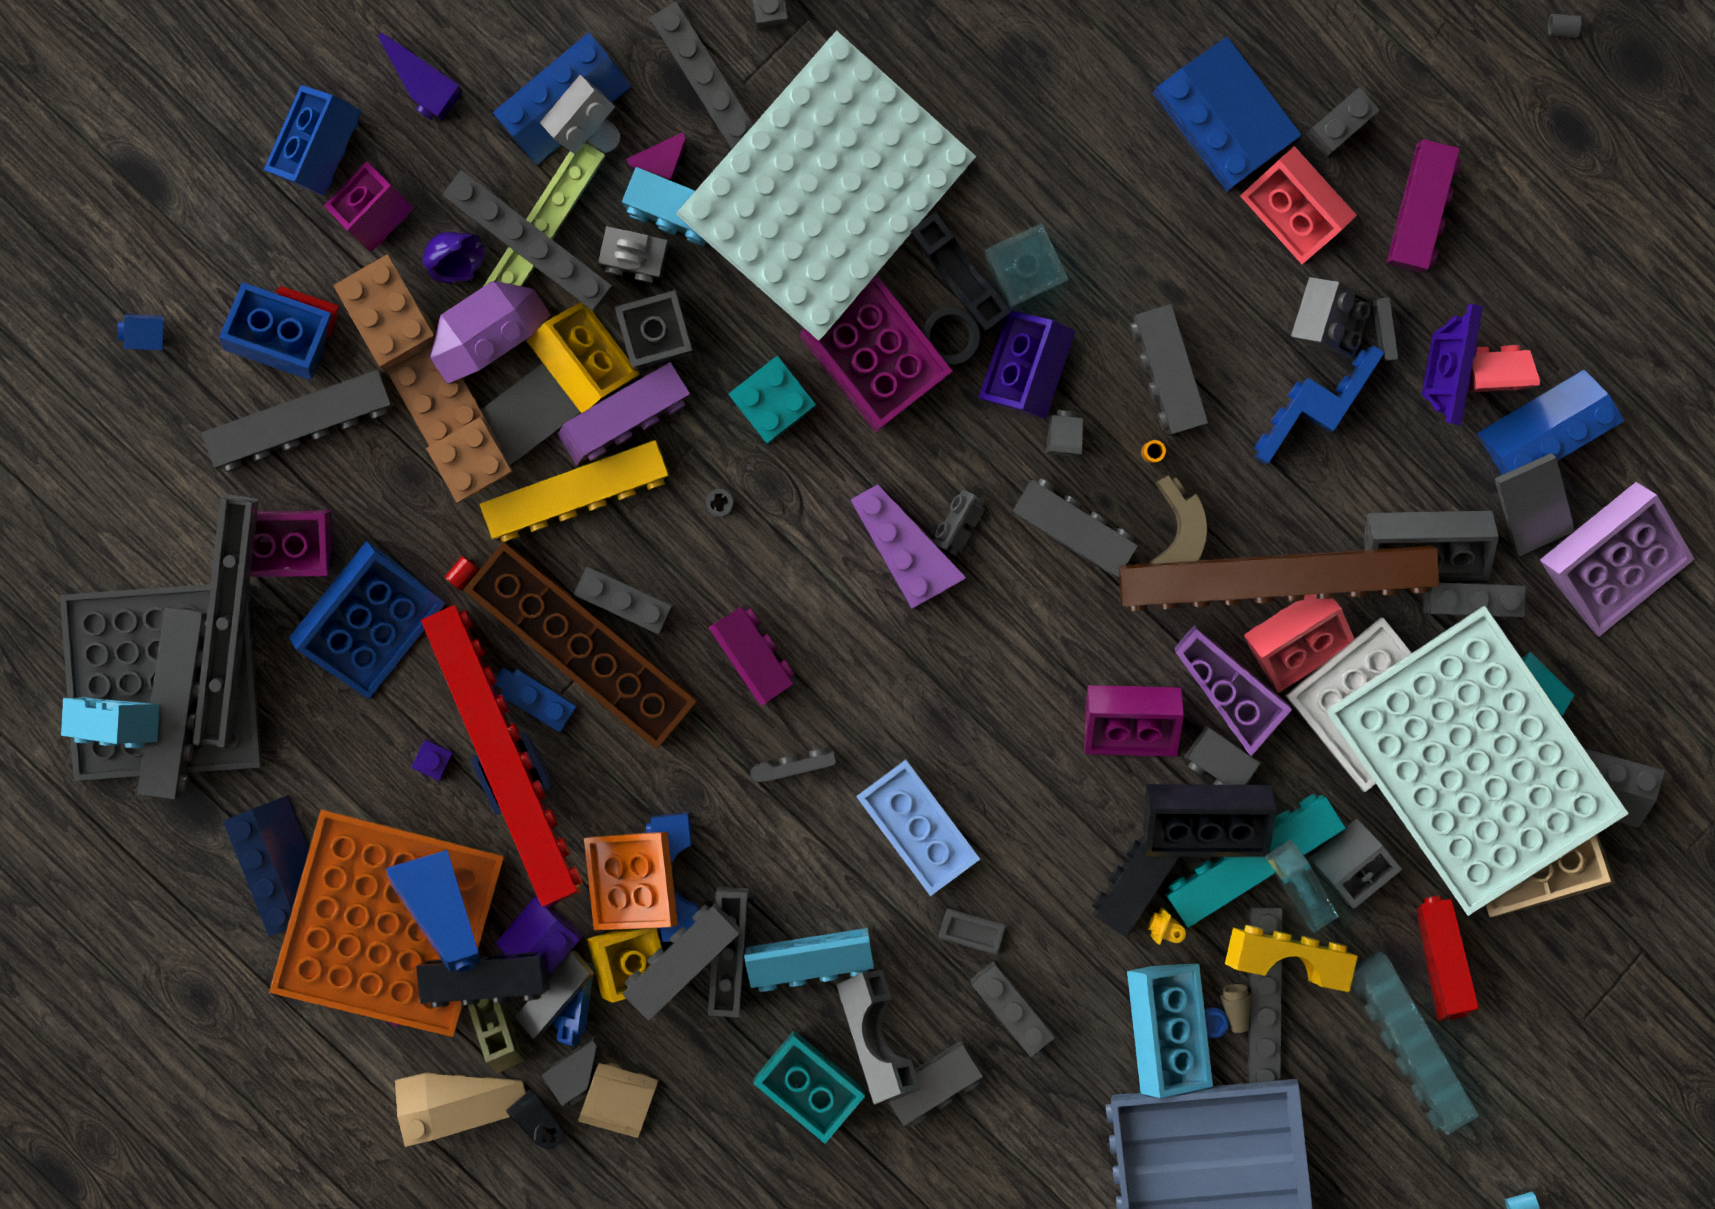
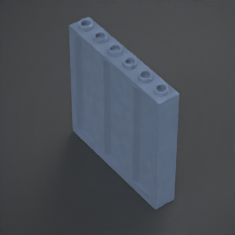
[1106,1079,1312,1209]

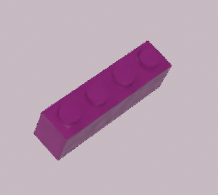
[1386,139,1461,273]

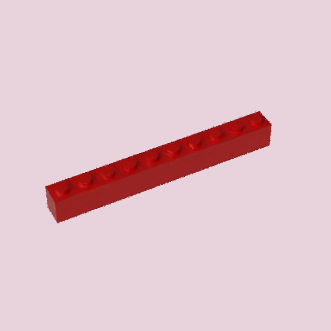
[421,605,583,908]

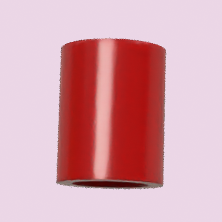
[444,555,479,590]

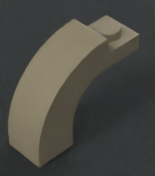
[1149,475,1207,564]

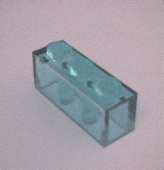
[1265,840,1339,933]

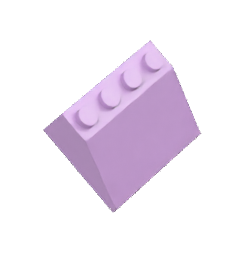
[1540,482,1695,637]

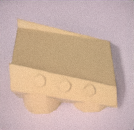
[578,1063,658,1138]

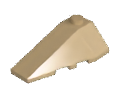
[1486,834,1615,918]
[395,1072,526,1147]

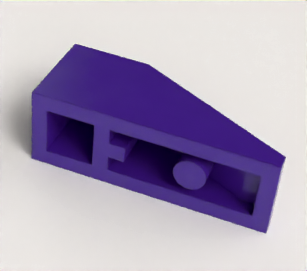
[378,32,463,121]

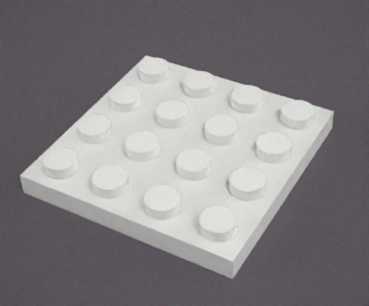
[1285,618,1411,792]

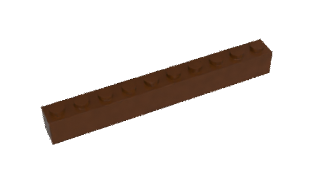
[1119,546,1439,611]

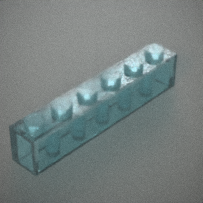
[1351,951,1479,1135]

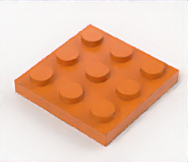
[584,832,678,930]

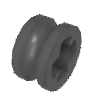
[706,489,735,516]

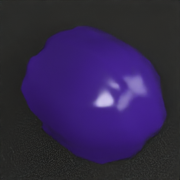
[423,232,485,284]

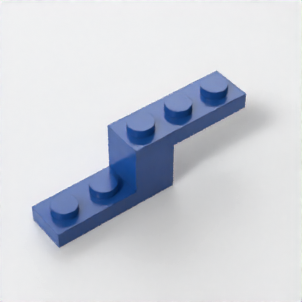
[1254,346,1385,464]

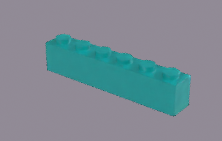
[1165,794,1346,928]

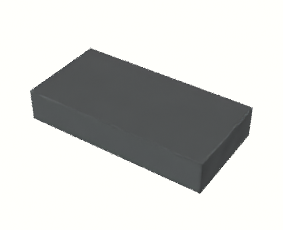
[1372,297,1398,363]
[938,908,1006,955]

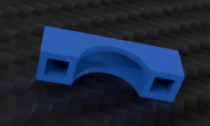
[646,812,699,942]

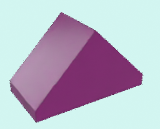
[626,132,687,182]

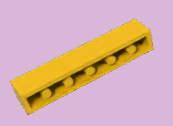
[479,440,670,542]

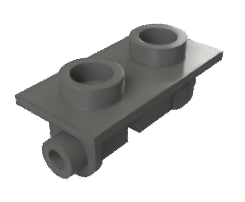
[933,489,986,556]

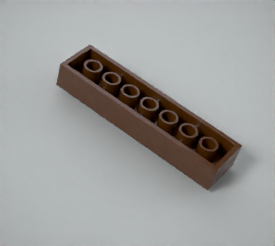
[464,542,699,749]

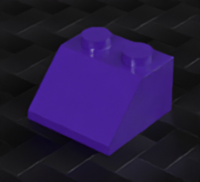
[496,895,583,975]

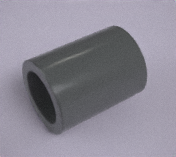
[1548,13,1581,38]

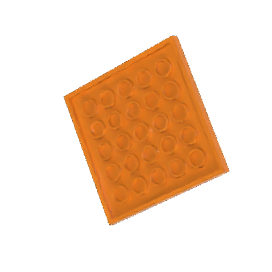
[269,809,504,1037]

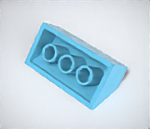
[744,928,874,991]
[1127,963,1213,1098]

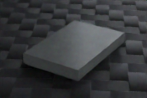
[481,363,581,467]
[1494,453,1575,556]

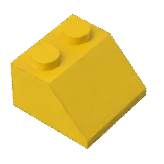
[587,928,662,1003]

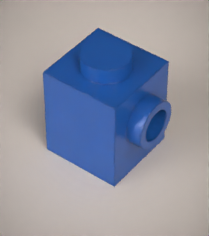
[118,314,163,350]

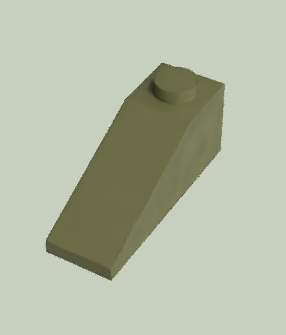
[468,998,525,1073]

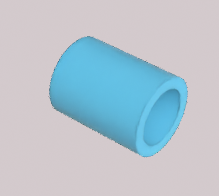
[1505,1191,1539,1209]

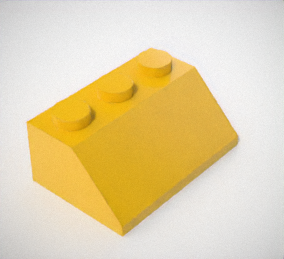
[527,302,640,413]

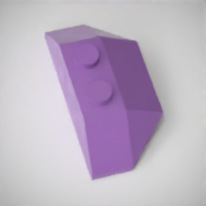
[430,281,550,384]

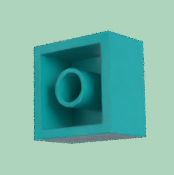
[728,356,816,445]

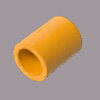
[1141,440,1166,463]

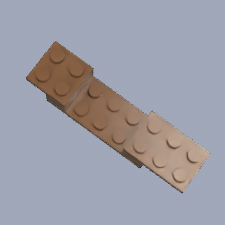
[333,254,513,504]

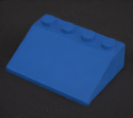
[1153,37,1301,192]
[289,541,446,699]

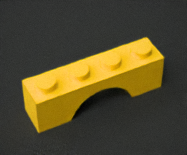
[1225,925,1358,992]

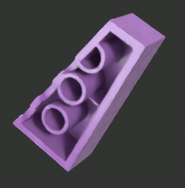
[557,362,690,466]
[850,484,966,609]
[1174,624,1292,756]

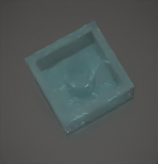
[984,223,1069,310]

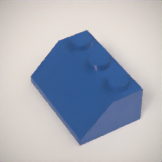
[264,85,362,196]
[219,282,332,381]

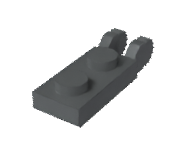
[750,747,837,783]

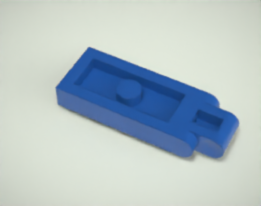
[495,667,577,732]
[554,963,594,1047]

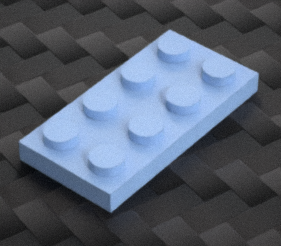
[856,759,980,896]

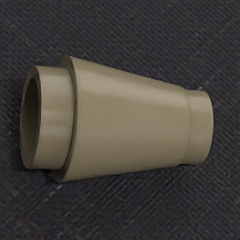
[1221,984,1252,1033]

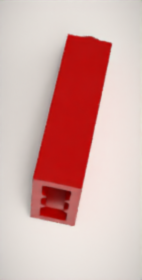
[1416,896,1479,1022]

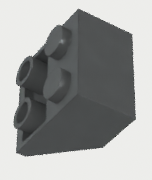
[1291,277,1373,359]
[1309,818,1402,909]

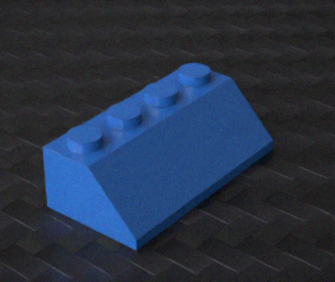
[493,32,632,166]
[1477,370,1625,475]

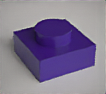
[411,739,454,781]

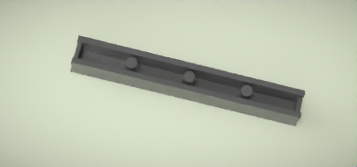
[193,494,259,748]

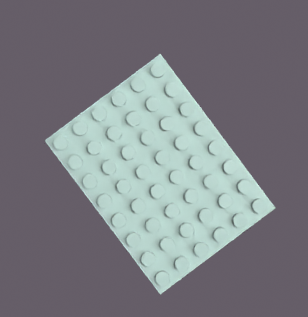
[676,30,976,340]
[1326,606,1629,916]

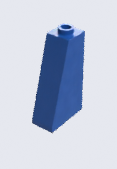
[386,850,481,973]

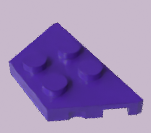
[1421,304,1483,426]

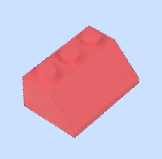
[1240,146,1357,264]
[1244,594,1355,693]

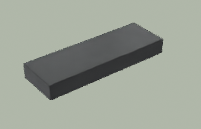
[515,951,595,1039]

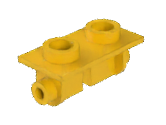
[1148,907,1186,945]

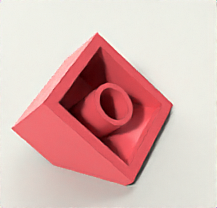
[1467,345,1540,393]

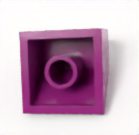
[324,161,414,252]

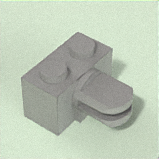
[540,75,620,154]
[598,226,669,283]

